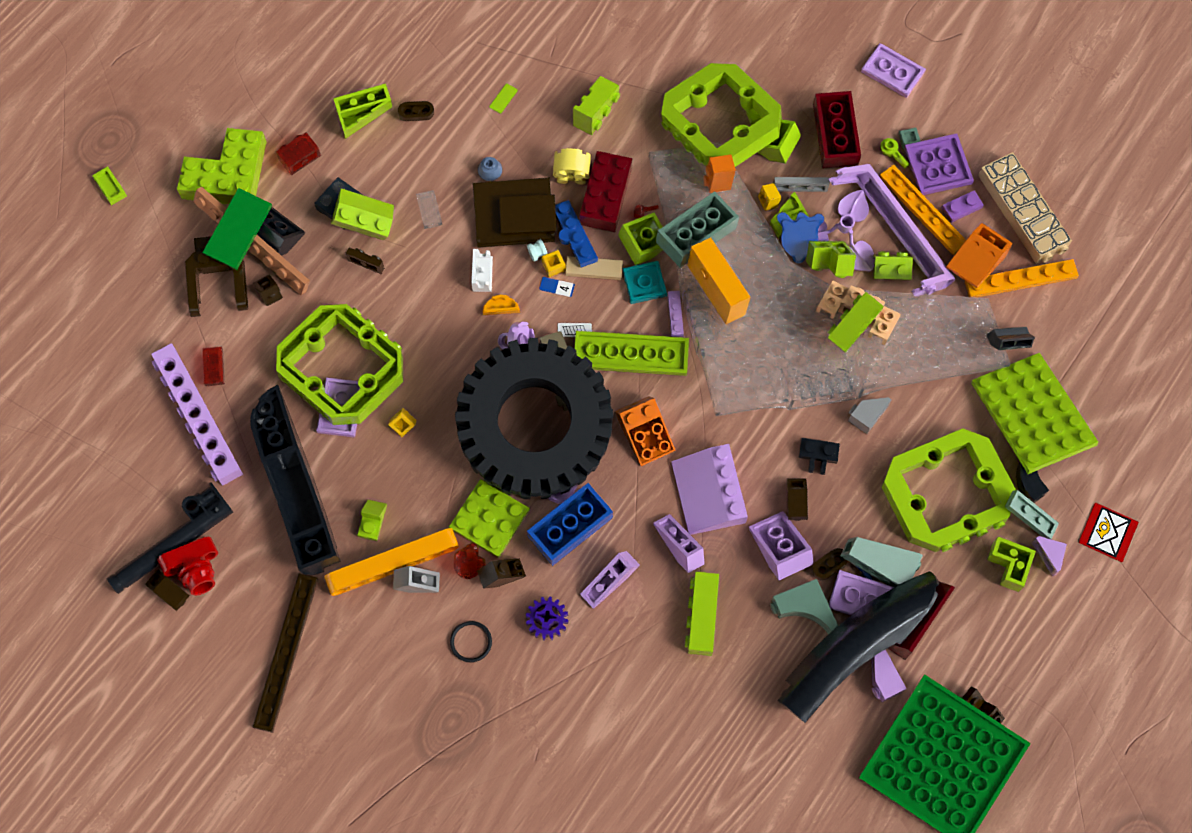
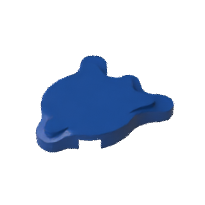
[777,212,824,264]

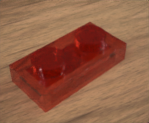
[203,346,225,386]

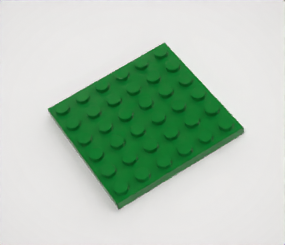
[858,674,1031,833]

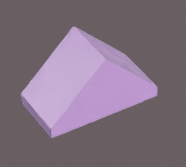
[1032,536,1067,577]

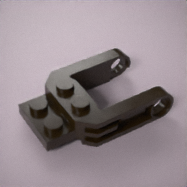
[185,236,248,317]

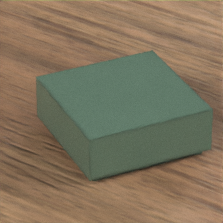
[898,128,921,150]

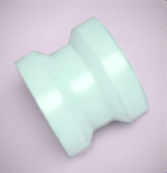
[527,239,547,262]

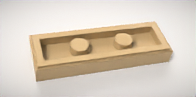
[566,256,623,280]

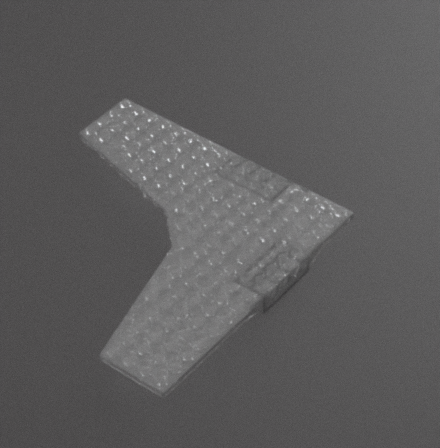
[649,142,1011,416]

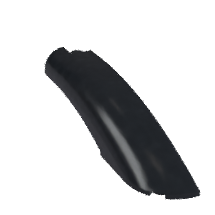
[250,385,341,575]
[777,571,939,723]

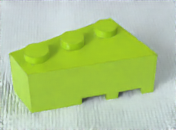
[573,76,620,135]
[333,84,392,139]
[827,292,884,353]

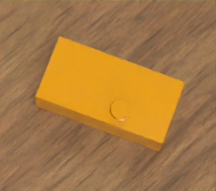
[687,237,751,324]

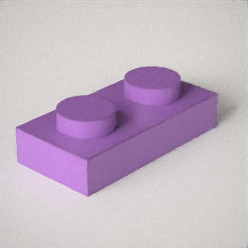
[942,190,984,223]

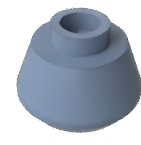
[478,157,502,181]

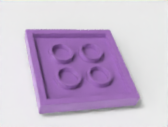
[904,134,974,195]

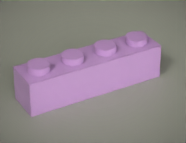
[668,291,684,338]

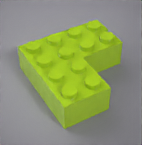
[177,128,267,204]

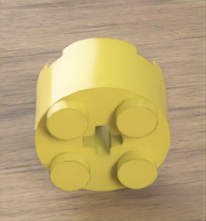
[553,148,591,185]

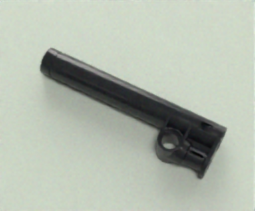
[106,482,234,594]

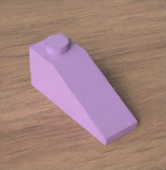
[654,514,704,573]
[580,551,640,609]
[871,650,906,702]

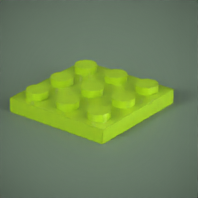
[449,479,530,558]

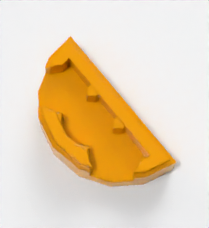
[483,294,520,315]

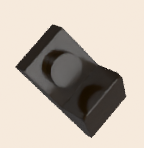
[253,274,283,306]

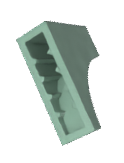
[770,579,838,634]

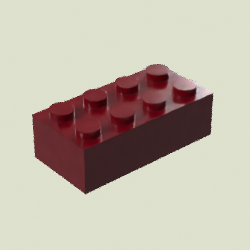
[813,91,861,169]
[580,151,633,233]

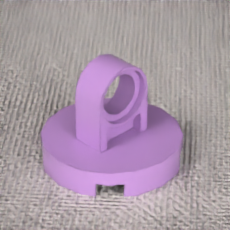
[498,322,535,349]

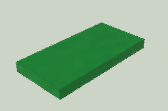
[203,188,273,270]

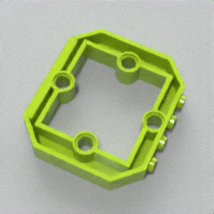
[661,63,782,167]
[276,304,403,425]
[882,428,1016,552]

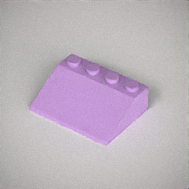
[671,444,748,535]

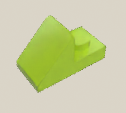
[357,500,387,541]

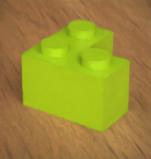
[806,241,856,278]
[987,537,1036,592]

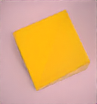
[758,183,781,211]
[541,250,566,277]
[388,408,416,437]

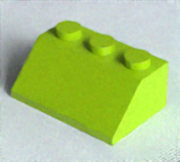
[331,188,394,240]

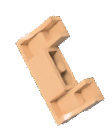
[816,281,901,346]

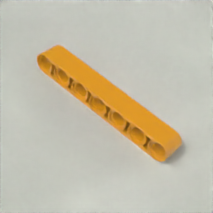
[324,528,459,596]

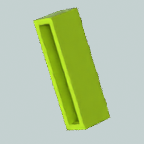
[685,572,719,656]

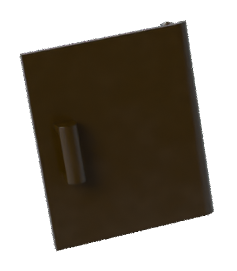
[473,177,555,248]

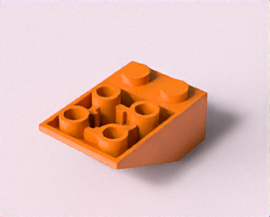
[946,223,1013,288]
[615,396,676,466]

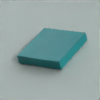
[622,261,667,304]

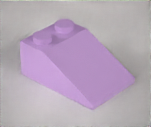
[749,511,813,580]

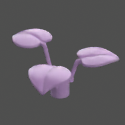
[818,190,874,271]

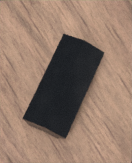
[986,327,1035,350]

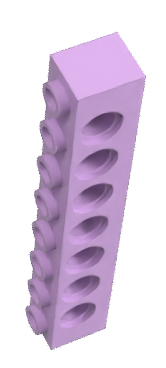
[152,343,243,486]

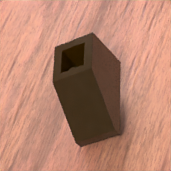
[477,558,526,589]

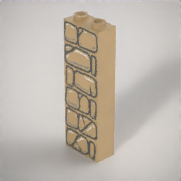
[978,152,1072,264]

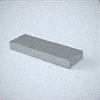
[773,177,830,192]

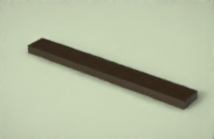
[253,573,319,733]

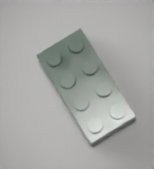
[656,191,739,268]

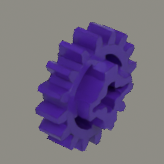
[526,596,569,641]

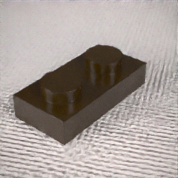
[346,247,385,274]

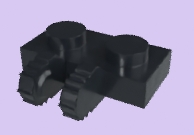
[799,438,840,475]

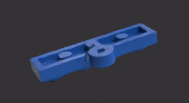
[555,200,598,268]

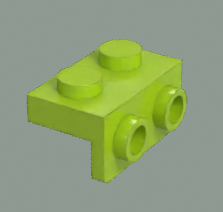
[873,251,913,280]

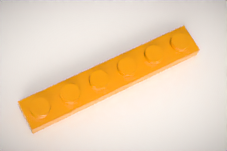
[879,164,966,255]
[965,259,1079,299]

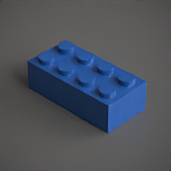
[527,483,613,566]

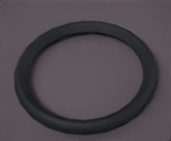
[450,621,492,663]

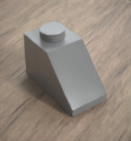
[848,397,892,434]
[393,566,440,593]

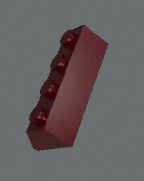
[888,581,955,660]

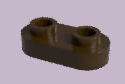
[398,101,434,121]
[812,548,848,580]

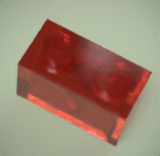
[276,132,321,176]

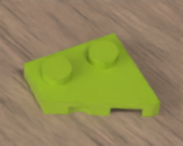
[770,192,809,239]

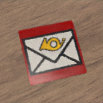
[1079,503,1139,562]

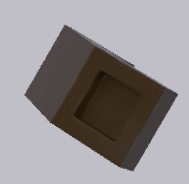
[787,478,808,521]
[145,569,190,611]
[962,686,1005,723]

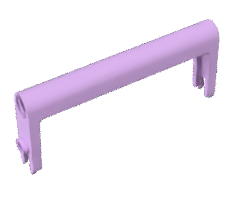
[828,164,955,297]

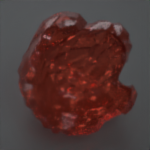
[454,542,486,580]

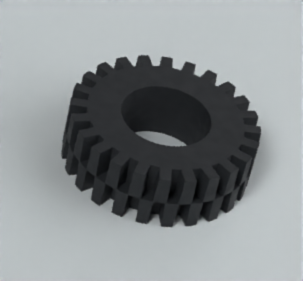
[455,338,613,499]

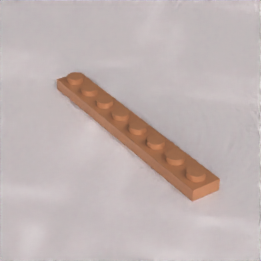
[193,187,310,296]

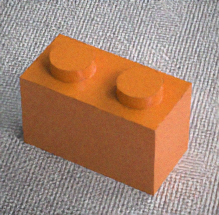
[703,154,736,193]

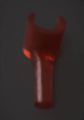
[634,204,659,218]

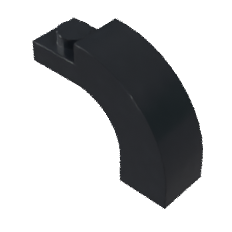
[1016,462,1049,503]

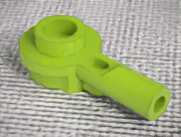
[880,138,910,169]

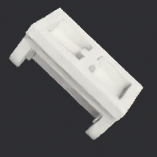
[472,249,493,292]

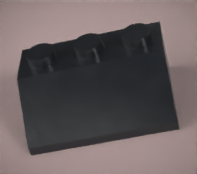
[257,207,305,256]

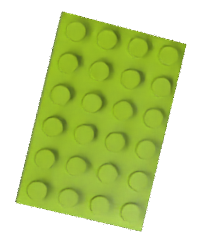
[971,353,1099,474]

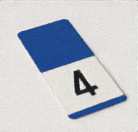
[539,277,575,297]

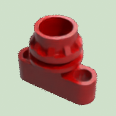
[157,537,219,596]

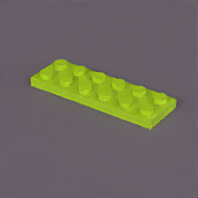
[575,331,689,376]

